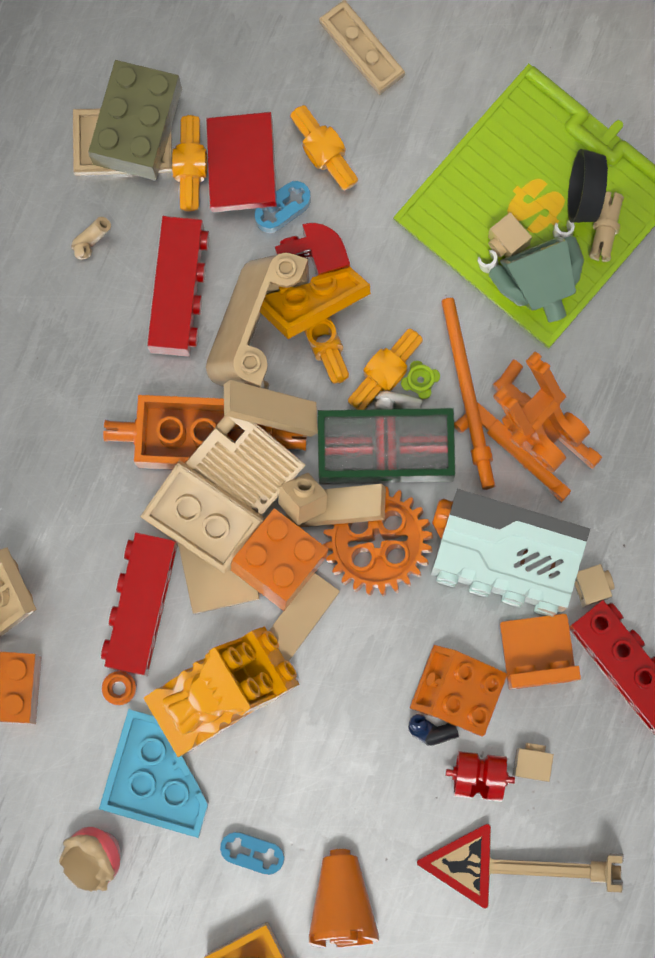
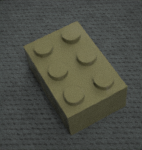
[88,60,182,180]

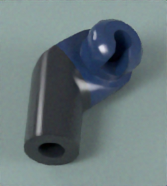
[408,714,459,746]

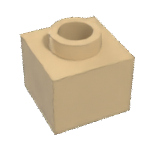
[488,212,532,258]
[278,473,328,525]
[574,564,615,608]
[512,743,554,782]

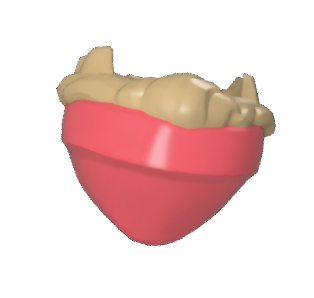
[59,827,121,892]

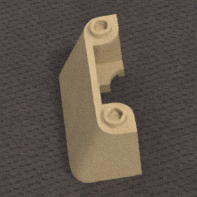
[206,253,309,390]

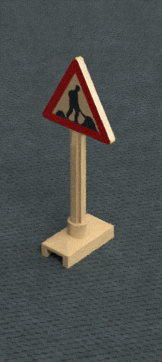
[417,824,624,909]

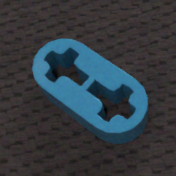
[255,181,311,233]
[220,832,284,875]

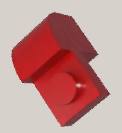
[275,223,350,276]

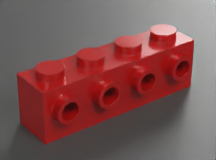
[147,216,209,357]
[101,532,178,677]
[569,600,655,735]

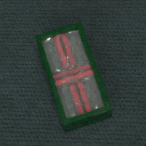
[318,408,455,484]

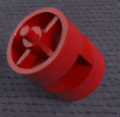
[446,751,515,802]

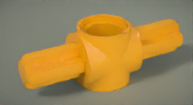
[290,105,358,191]
[172,115,207,212]
[304,317,349,384]
[348,329,423,410]

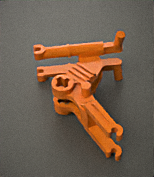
[454,352,602,503]

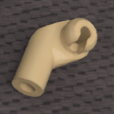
[71,217,111,260]

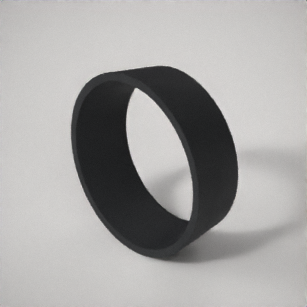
[567,149,608,223]

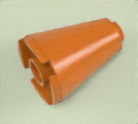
[309,849,379,947]

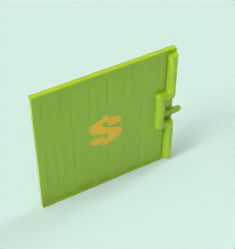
[393,63,655,349]

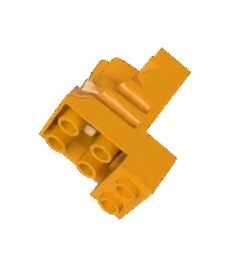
[143,626,300,757]

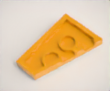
[259,267,371,339]

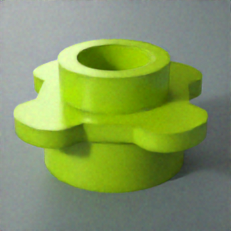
[401,361,440,399]

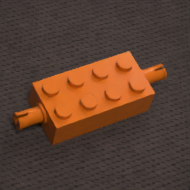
[103,395,307,470]

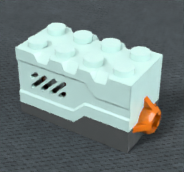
[431,488,590,617]

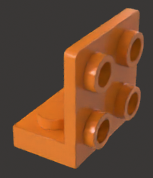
[500,614,581,690]
[410,645,507,737]

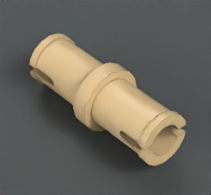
[589,192,624,262]

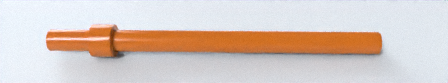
[441,298,495,490]

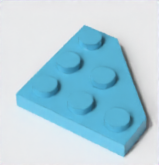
[99,709,209,838]

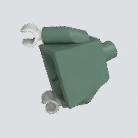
[478,220,584,322]

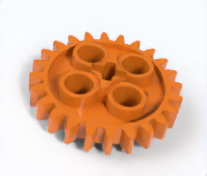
[323,486,433,597]

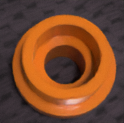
[102,671,136,705]

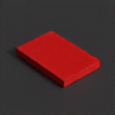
[206,112,277,212]

